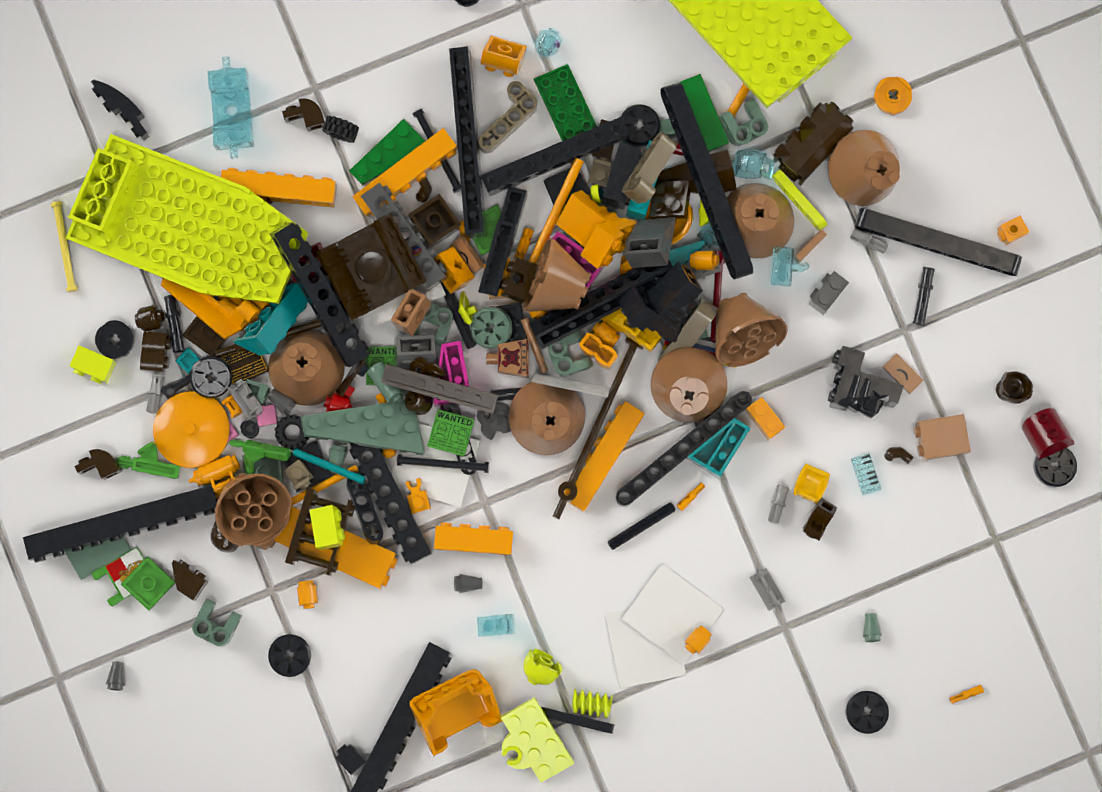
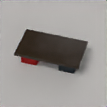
[336,360,369,398]

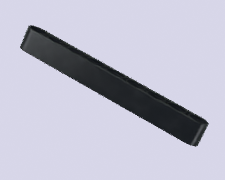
[854,208,1022,276]
[615,391,752,507]

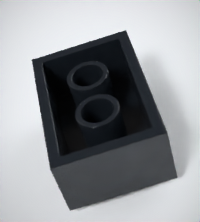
[602,142,643,210]

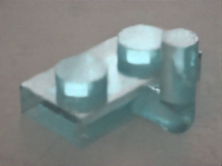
[771,246,810,287]

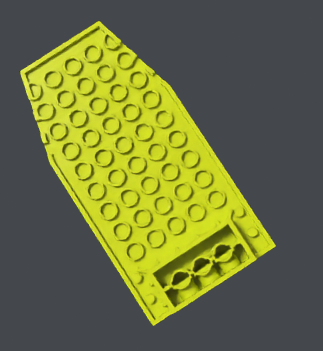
[668,0,852,108]
[65,134,309,304]

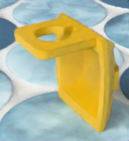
[793,464,830,504]

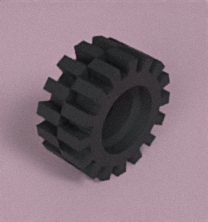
[322,116,359,143]
[274,414,310,450]

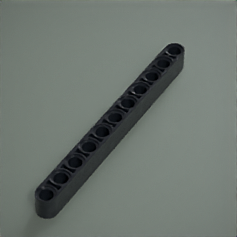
[660,83,754,280]

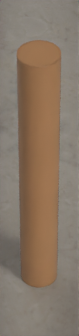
[521,318,548,374]

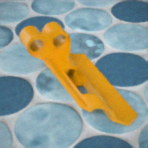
[161,278,270,339]

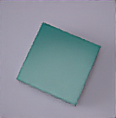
[175,347,200,375]

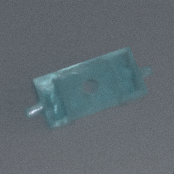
[207,57,254,159]

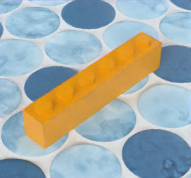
[352,128,458,217]
[221,168,337,208]
[564,401,645,512]

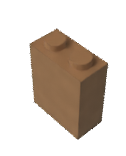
[914,414,971,461]

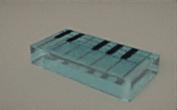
[851,453,881,495]

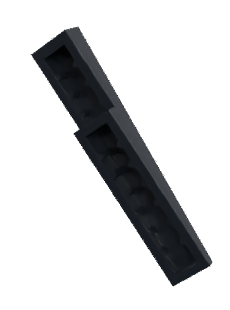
[478,186,528,297]

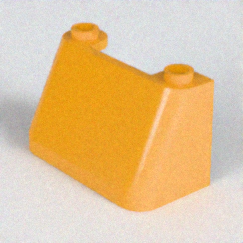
[410,669,502,756]

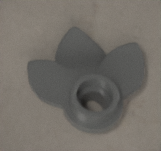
[476,404,511,440]

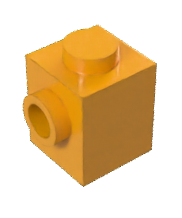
[997,215,1029,245]

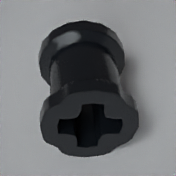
[240,420,259,439]

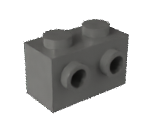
[809,271,849,316]

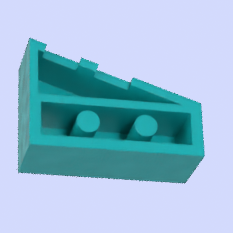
[686,418,751,479]

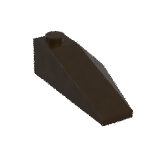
[656,149,737,194]

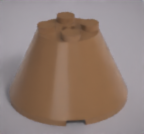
[828,130,900,206]
[727,184,794,259]
[523,238,591,312]
[715,293,788,367]
[268,330,345,406]
[651,347,727,422]
[508,382,585,455]
[215,473,292,547]

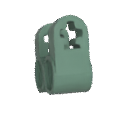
[719,99,768,146]
[413,302,454,347]
[548,330,593,377]
[192,599,242,646]

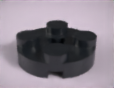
[95,320,134,359]

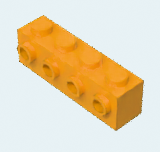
[434,522,513,555]

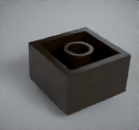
[408,194,461,248]

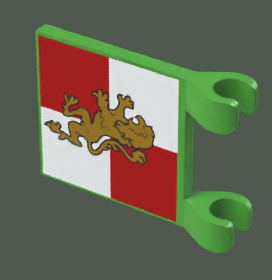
[92,547,144,607]

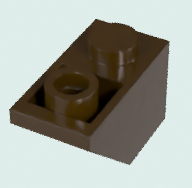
[172,559,208,601]

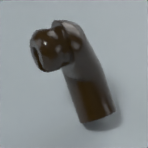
[416,177,432,202]
[884,447,914,464]

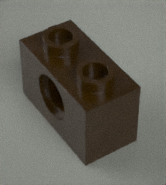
[500,257,537,303]

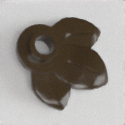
[410,357,445,378]

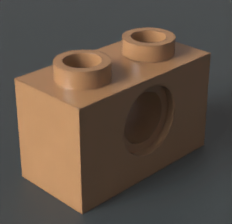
[391,289,432,336]

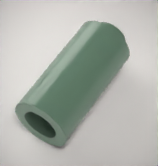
[367,362,404,404]

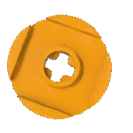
[873,77,912,115]

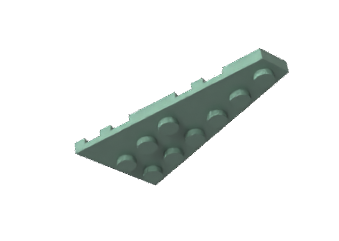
[301,399,425,456]

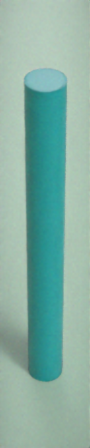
[293,448,366,484]

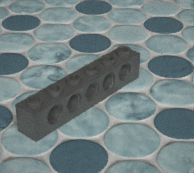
[361,183,447,291]

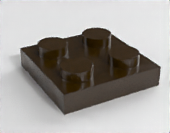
[649,180,692,219]

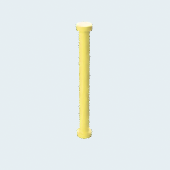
[51,201,78,293]

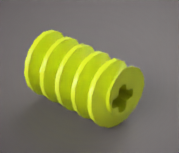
[572,689,613,718]

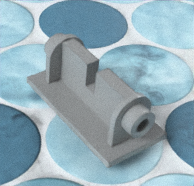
[227,379,263,420]
[749,568,786,611]

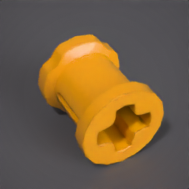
[221,395,243,419]

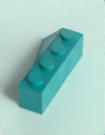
[233,283,308,356]

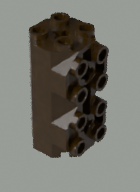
[773,101,854,185]

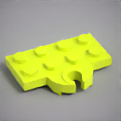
[501,697,574,783]

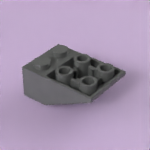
[624,217,676,268]
[394,335,436,396]

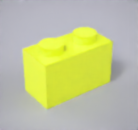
[69,345,117,384]
[310,505,345,550]

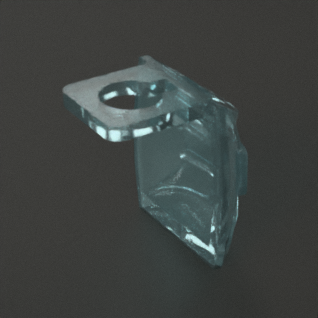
[733,150,774,179]

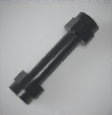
[162,374,207,399]

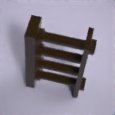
[285,488,356,576]

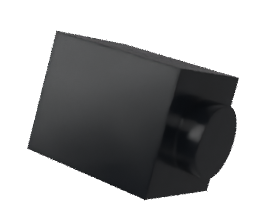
[335,744,366,775]

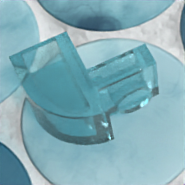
[477,614,515,637]

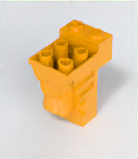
[556,190,637,269]

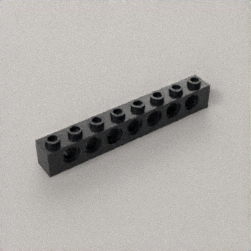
[481,116,630,196]
[269,222,370,367]
[529,260,673,349]
[349,443,432,565]

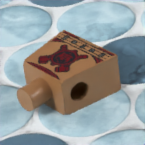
[486,339,529,378]

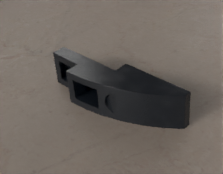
[91,79,150,141]

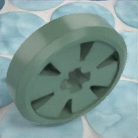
[470,306,512,349]

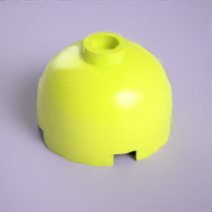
[523,649,563,685]

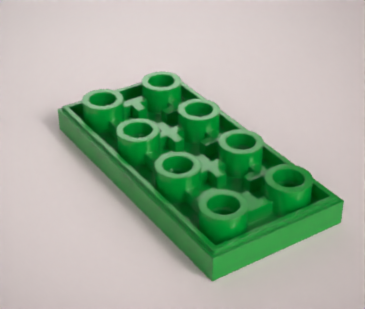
[533,64,597,141]
[678,74,729,152]

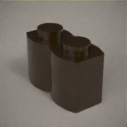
[140,332,171,373]

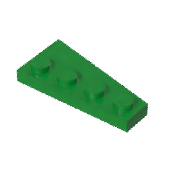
[349,119,425,186]

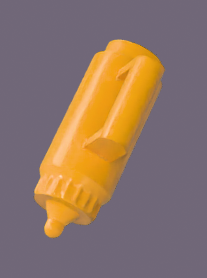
[189,455,241,493]

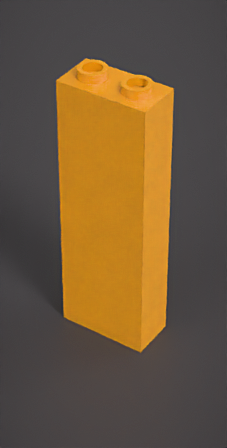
[274,507,398,589]

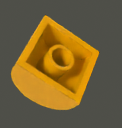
[481,35,527,77]

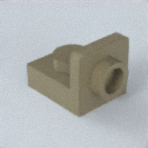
[588,157,612,188]
[284,459,314,490]

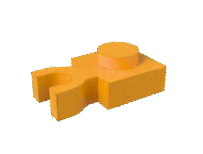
[406,478,431,514]

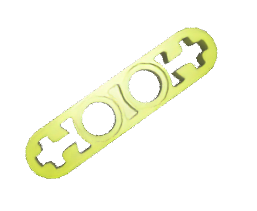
[772,170,828,231]

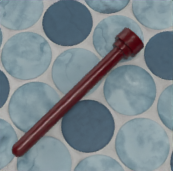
[710,251,725,342]

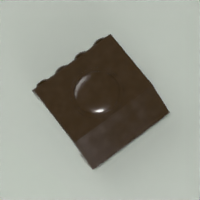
[316,213,427,320]

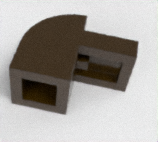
[282,98,325,132]
[74,449,122,480]
[802,498,837,541]

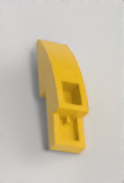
[600,308,662,353]

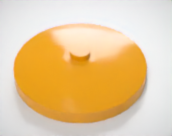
[153,391,230,468]

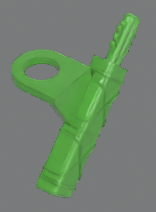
[229,439,291,474]
[117,442,180,479]

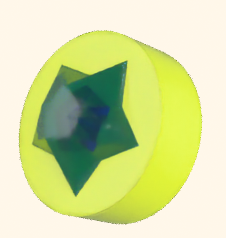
[591,184,604,204]

